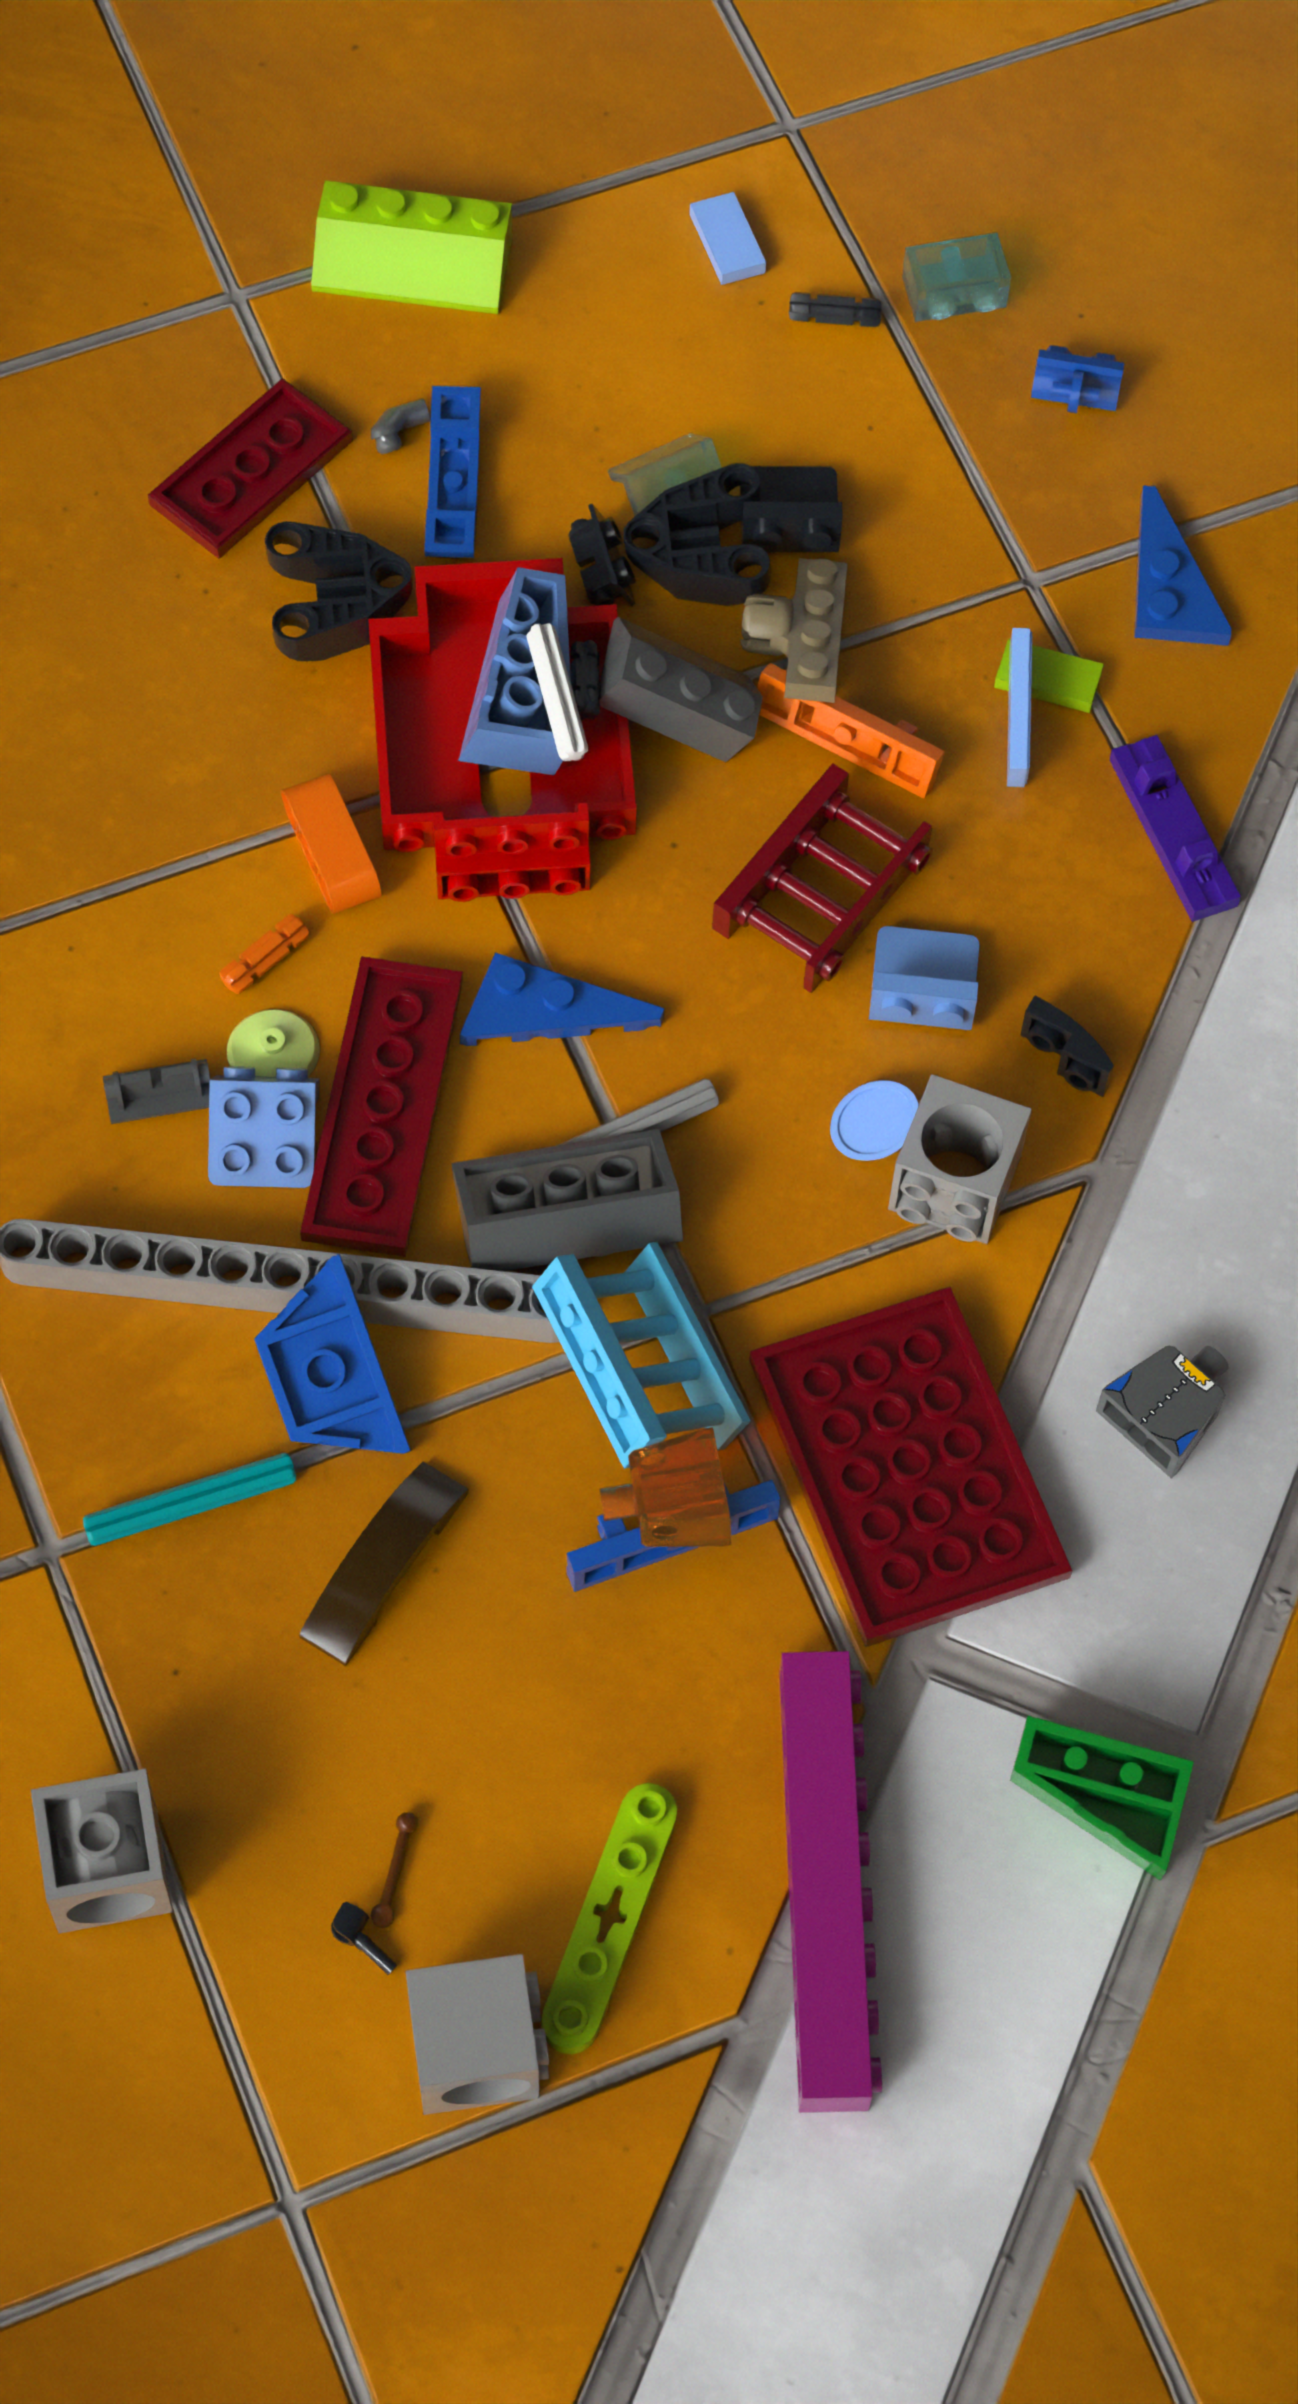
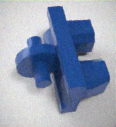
[1031,345,1124,413]

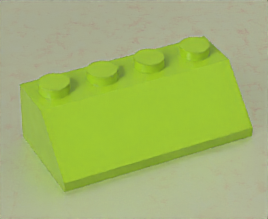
[311,180,512,314]

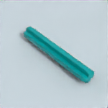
[83,1453,296,1546]

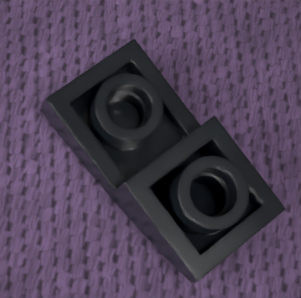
[1020,995,1114,1097]

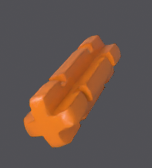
[219,914,309,994]

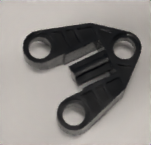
[623,463,771,606]
[265,521,413,662]

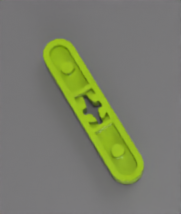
[541,1783,677,2054]

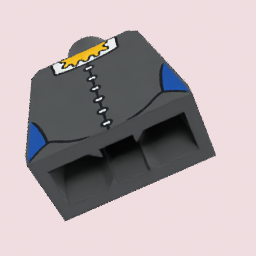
[1096,1345,1229,1479]

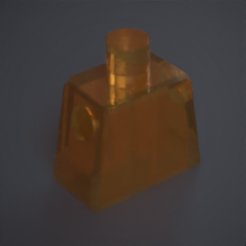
[599,1427,732,1547]

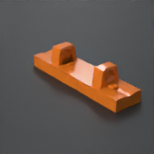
[757,663,945,799]

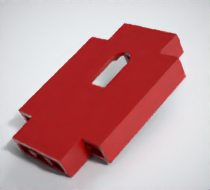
[368,558,636,902]

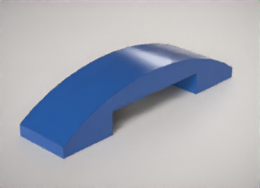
[424,386,481,558]

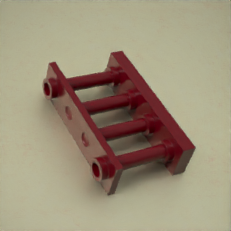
[712,763,933,993]

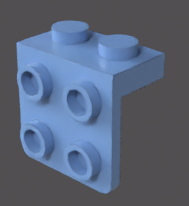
[869,926,979,1030]
[208,1066,320,1188]

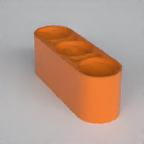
[281,774,382,914]

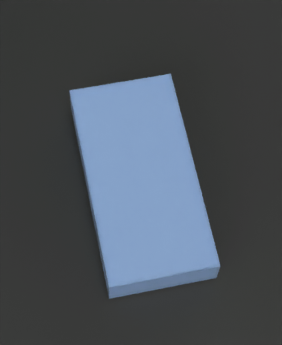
[690,192,766,285]

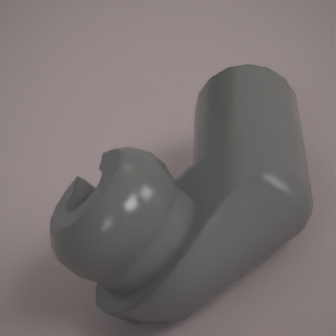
[371,398,430,454]

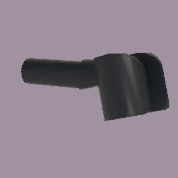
[331,1902,398,1975]

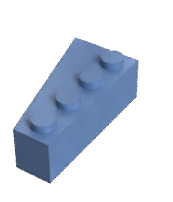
[458,567,571,775]

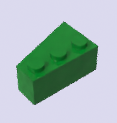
[1010,1715,1194,1881]

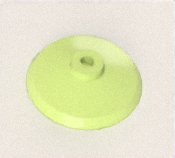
[227,1009,320,1077]

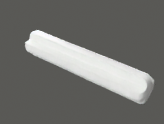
[526,623,588,761]

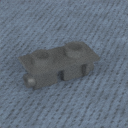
[103,1058,210,1124]

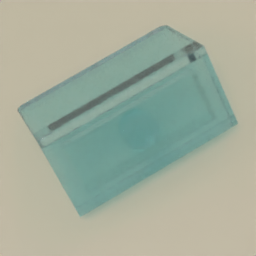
[608,434,722,516]

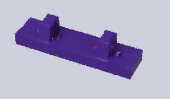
[1109,735,1241,922]

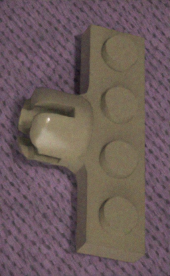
[740,558,848,703]

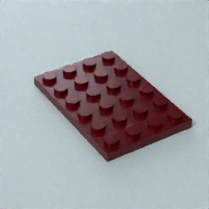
[749,1287,1073,1648]

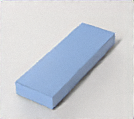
[1007,628,1032,787]

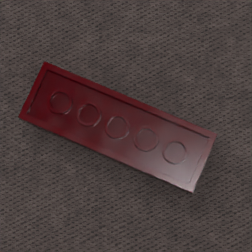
[300,956,463,1257]

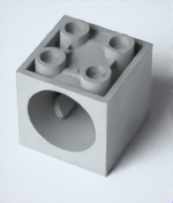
[888,1074,1032,1244]
[31,1769,173,1934]
[405,1954,549,2115]

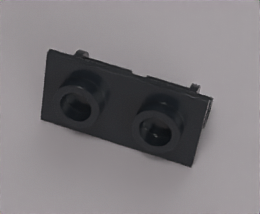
[568,503,636,606]

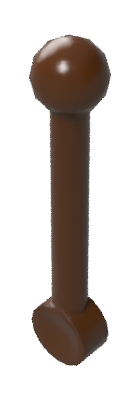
[371,1812,418,1928]

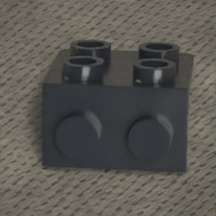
[740,466,843,552]

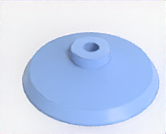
[830,1080,919,1161]

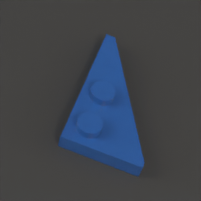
[1134,485,1231,646]
[460,953,664,1046]

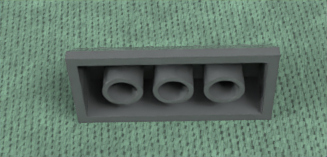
[451,1129,683,1272]

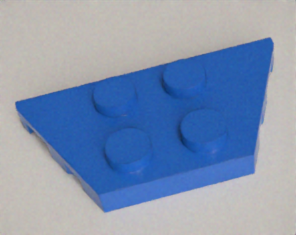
[254,1254,411,1454]

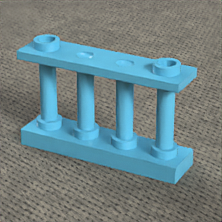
[532,1242,751,1469]

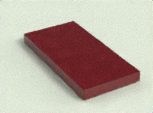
[148,378,353,559]

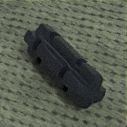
[789,292,882,327]
[571,639,600,722]

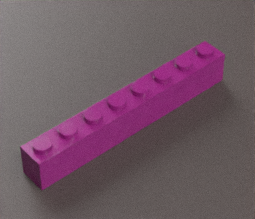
[779,1651,882,2113]

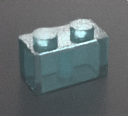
[902,233,1011,322]

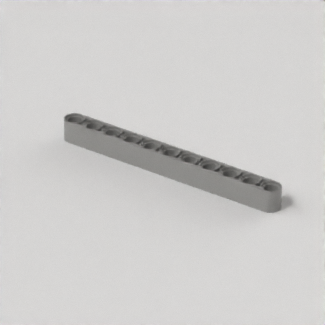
[0,1219,560,1343]

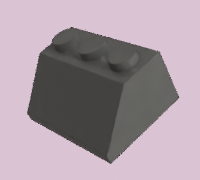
[598,617,763,762]

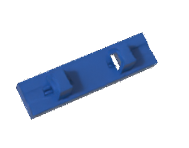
[566,1473,781,1592]

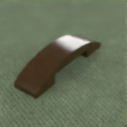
[299,1462,469,1666]

